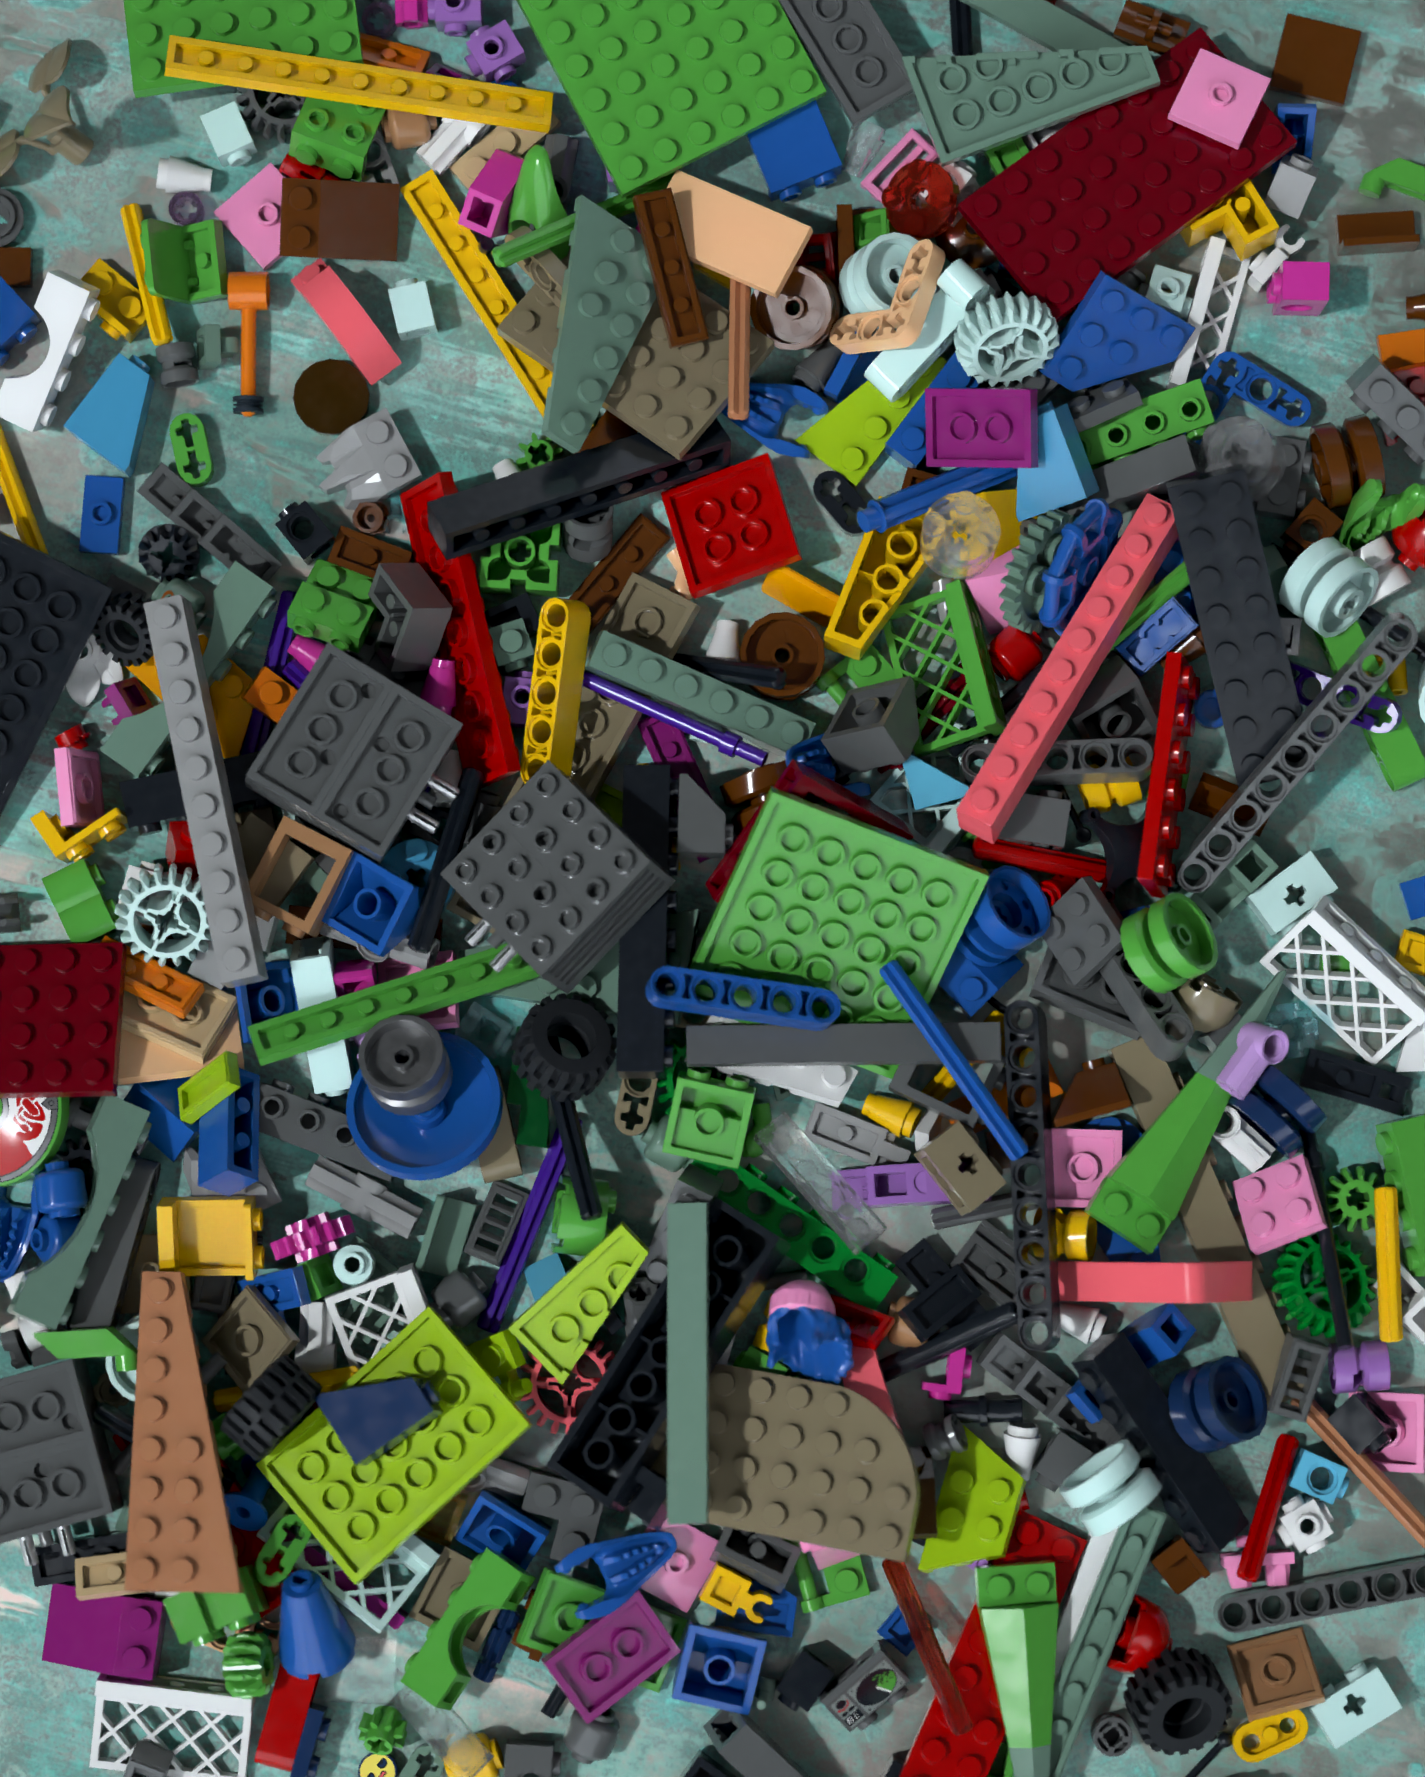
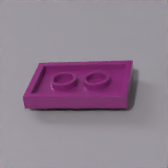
[925,388,1038,468]
[541,1590,681,1724]

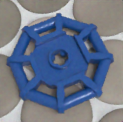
[1039,498,1123,636]

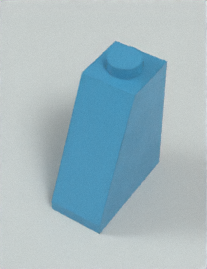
[63,353,155,478]
[1016,401,1100,522]

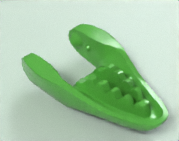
[508,145,570,261]
[1339,479,1425,552]

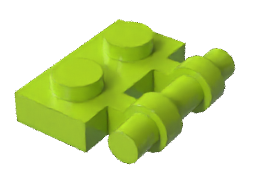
[466,1329,532,1403]

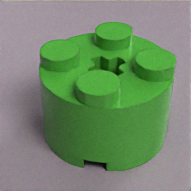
[551,1175,617,1256]

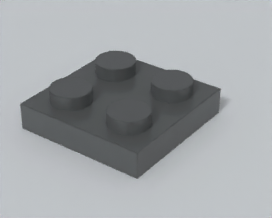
[1042,876,1123,986]

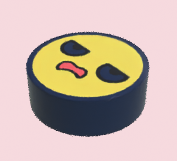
[358,1752,398,1777]

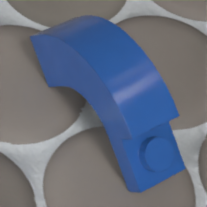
[1066,1303,1196,1424]

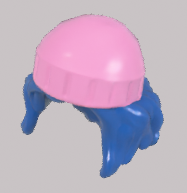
[766,1279,854,1384]

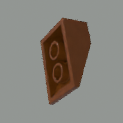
[279,178,400,261]

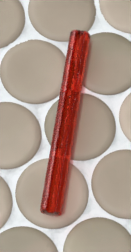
[882,1559,973,1736]

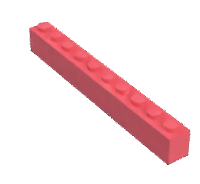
[956,493,1178,844]

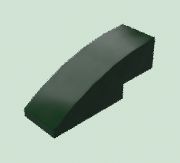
[506,1026,550,1148]

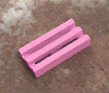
[860,128,938,208]

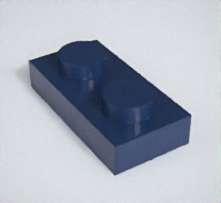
[290,1703,332,1777]

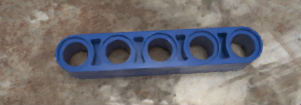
[645,966,841,1031]

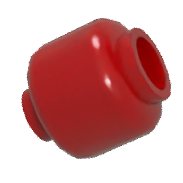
[987,625,1043,682]

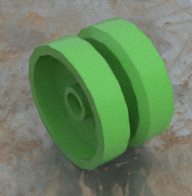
[1120,892,1218,994]

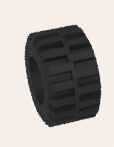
[511,993,617,1102]
[220,1355,322,1461]
[1124,1647,1233,1755]

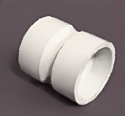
[1353,535,1412,607]

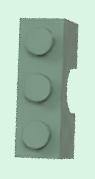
[1189,839,1279,930]

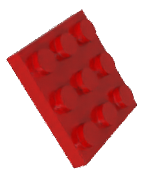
[661,453,802,599]

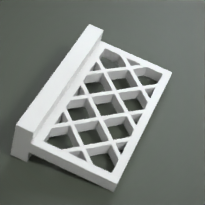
[1259,895,1425,1066]
[324,1262,430,1369]
[89,1673,256,1777]

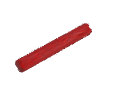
[971,837,1106,883]
[1236,1434,1299,1582]

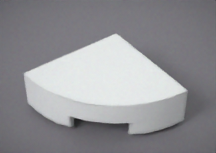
[915,1109,942,1160]

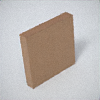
[1227,1627,1325,1721]

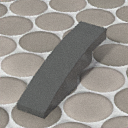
[136,462,282,582]
[975,1332,1121,1454]

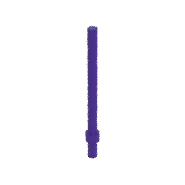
[582,670,769,767]

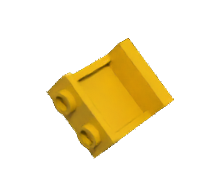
[156,1196,265,1281]

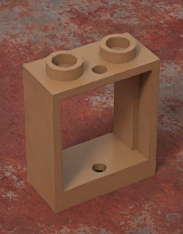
[249,815,354,939]

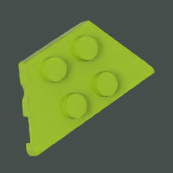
[918,1425,1026,1573]

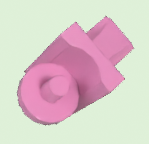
[1219,1524,1295,1589]

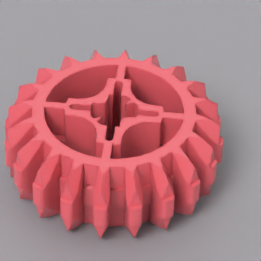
[520,1340,615,1434]

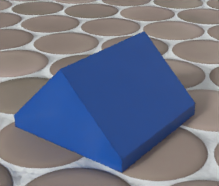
[322,851,419,957]
[235,960,299,1045]
[124,1077,199,1162]
[454,1489,552,1570]

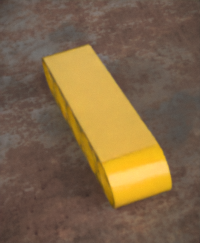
[520,598,591,783]

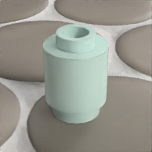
[333,1245,376,1284]

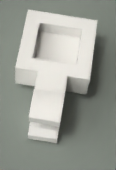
[1247,224,1305,293]

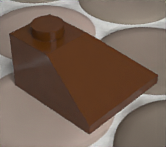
[1051,1057,1131,1128]

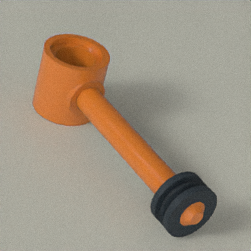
[228,272,270,417]

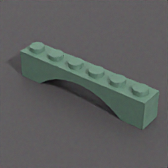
[100,561,278,778]
[584,630,816,758]
[7,1096,152,1330]

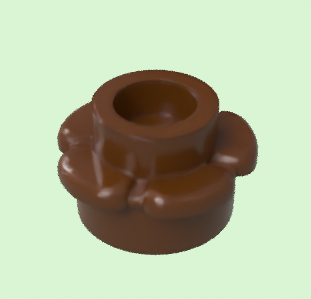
[352,501,389,537]

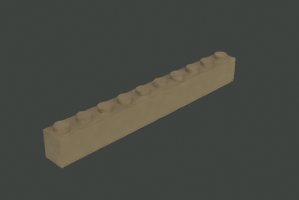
[1107,1036,1307,1407]

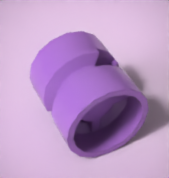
[1328,1340,1391,1394]

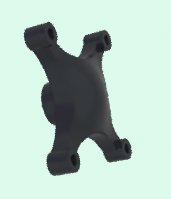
[1079,803,1182,903]

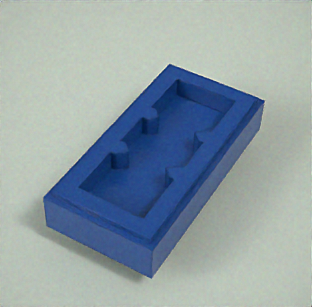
[79,475,126,556]
[1115,596,1200,677]

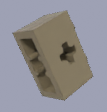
[914,1121,1007,1216]

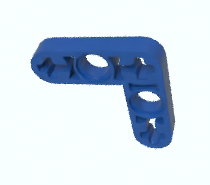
[1196,351,1311,445]

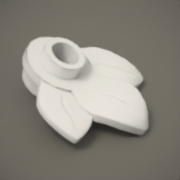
[66,633,123,707]

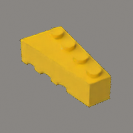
[823,496,952,661]

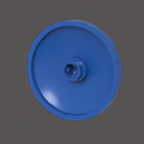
[346,1031,503,1181]

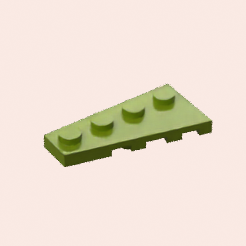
[795,356,947,487]
[508,1221,650,1385]

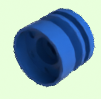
[956,865,1051,968]

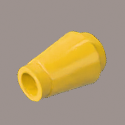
[861,1093,922,1138]

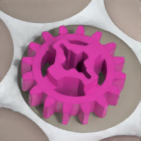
[270,1211,356,1264]

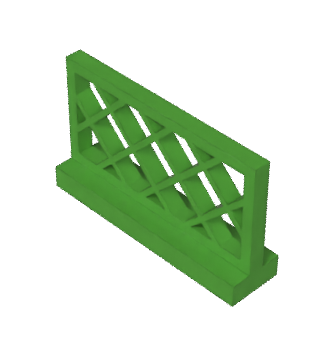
[883,579,1007,758]

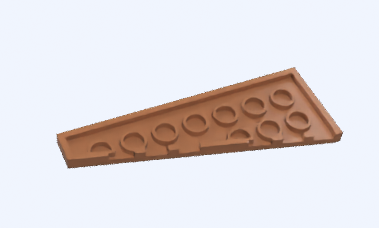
[124,1271,243,1594]

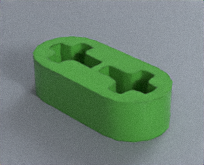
[170,413,214,487]
[253,1514,311,1587]

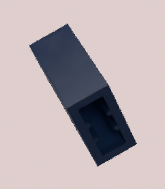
[315,1377,443,1466]

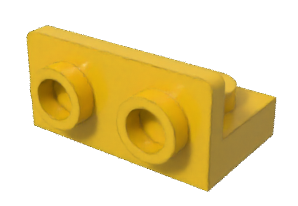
[81,257,147,343]

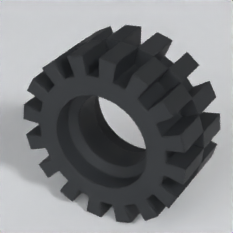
[93,591,154,667]

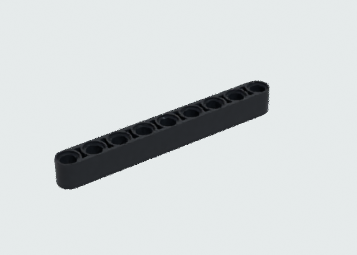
[1004,1000,1061,1351]

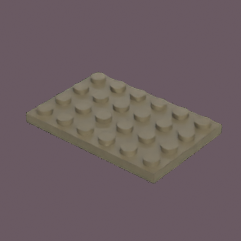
[497,246,774,460]

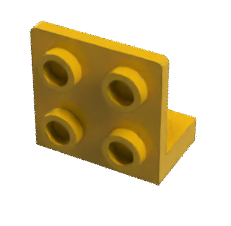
[30,807,128,863]

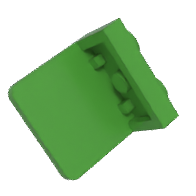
[288,97,386,182]
[140,218,228,305]

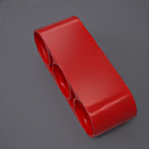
[254,1663,321,1772]

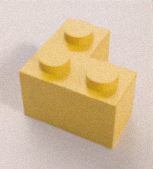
[1180,180,1279,261]

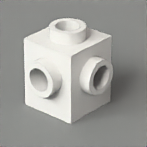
[1275,1494,1334,1554]

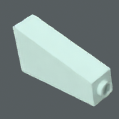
[290,936,355,1096]

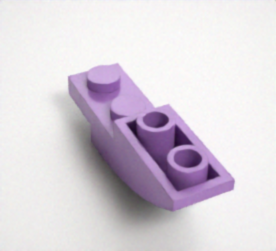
[830,1161,991,1211]

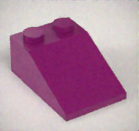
[42,1583,167,1681]

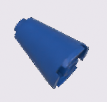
[278,1570,356,1679]

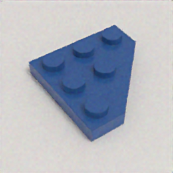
[1038,271,1196,392]

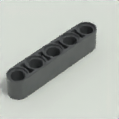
[961,738,1153,786]
[1099,902,1194,1062]
[70,1155,161,1329]

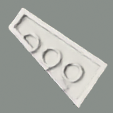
[685,1016,859,1108]

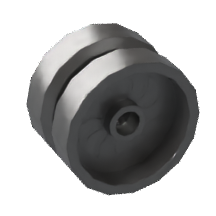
[358,1015,453,1115]

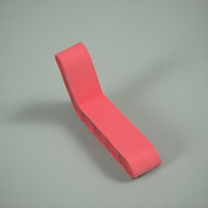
[1044,1261,1253,1303]

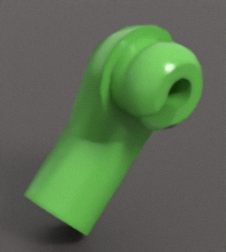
[741,1103,775,1158]

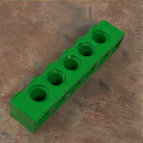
[692,1159,898,1310]

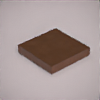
[1268,13,1362,107]

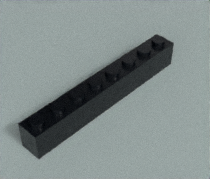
[427,418,731,560]
[616,765,679,1079]

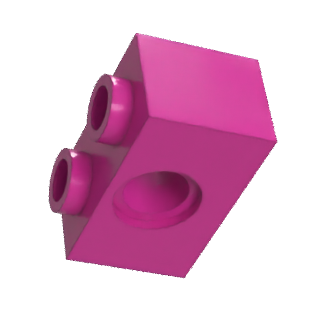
[1266,261,1330,316]

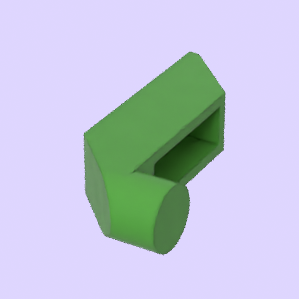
[1358,158,1425,202]
[34,1326,138,1371]

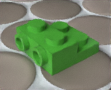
[287,558,380,654]
[662,1067,756,1169]

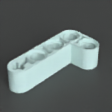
[864,258,995,402]

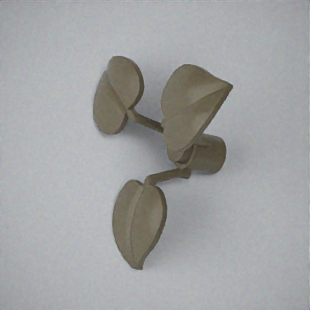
[0,38,94,177]

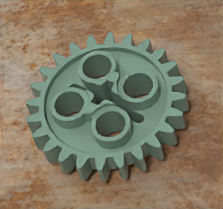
[999,509,1078,634]

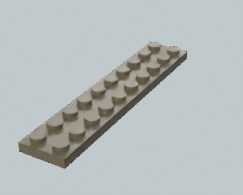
[446,572,701,934]

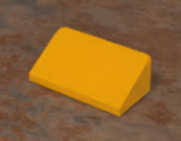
[761,566,839,627]

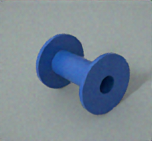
[224,1453,275,1531]

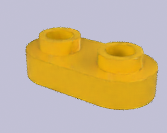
[1232,1709,1308,1763]

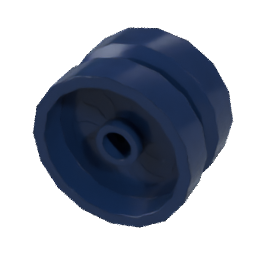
[1228,1064,1328,1159]
[1168,1355,1268,1453]

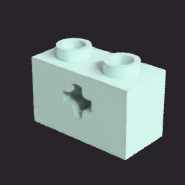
[1244,851,1338,936]
[1308,1662,1403,1749]

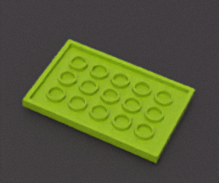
[256,1306,533,1584]

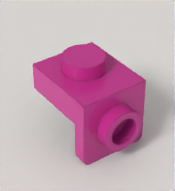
[920,1347,972,1400]

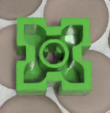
[479,522,563,597]
[163,1564,270,1648]

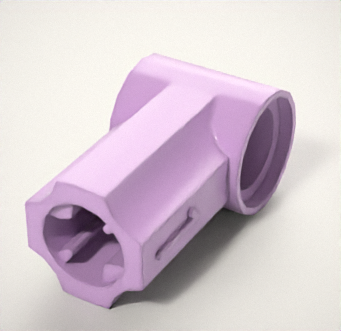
[1216,1022,1289,1100]

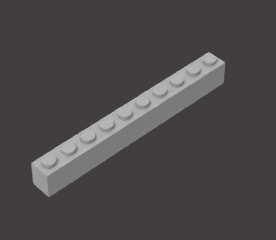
[143,594,268,988]

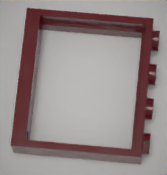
[705,759,914,903]

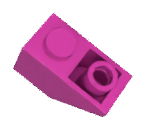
[458,148,524,238]

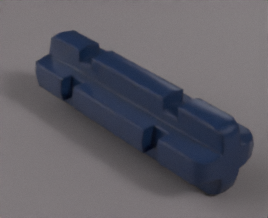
[473,1609,520,1683]

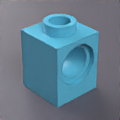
[1287,1448,1350,1505]

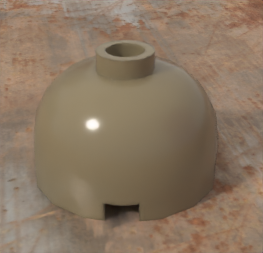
[1171,973,1244,1034]

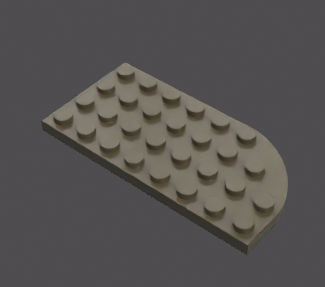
[628,1363,920,1563]

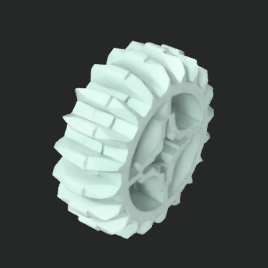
[954,291,1059,388]
[115,863,211,968]

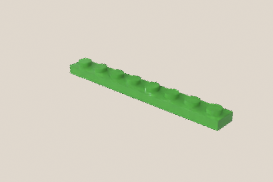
[247,943,539,1066]

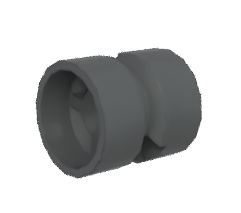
[563,506,614,563]

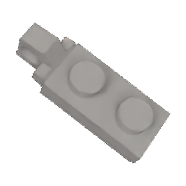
[802,1102,911,1166]

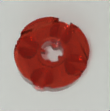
[881,159,960,238]

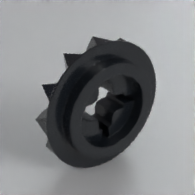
[138,524,200,583]

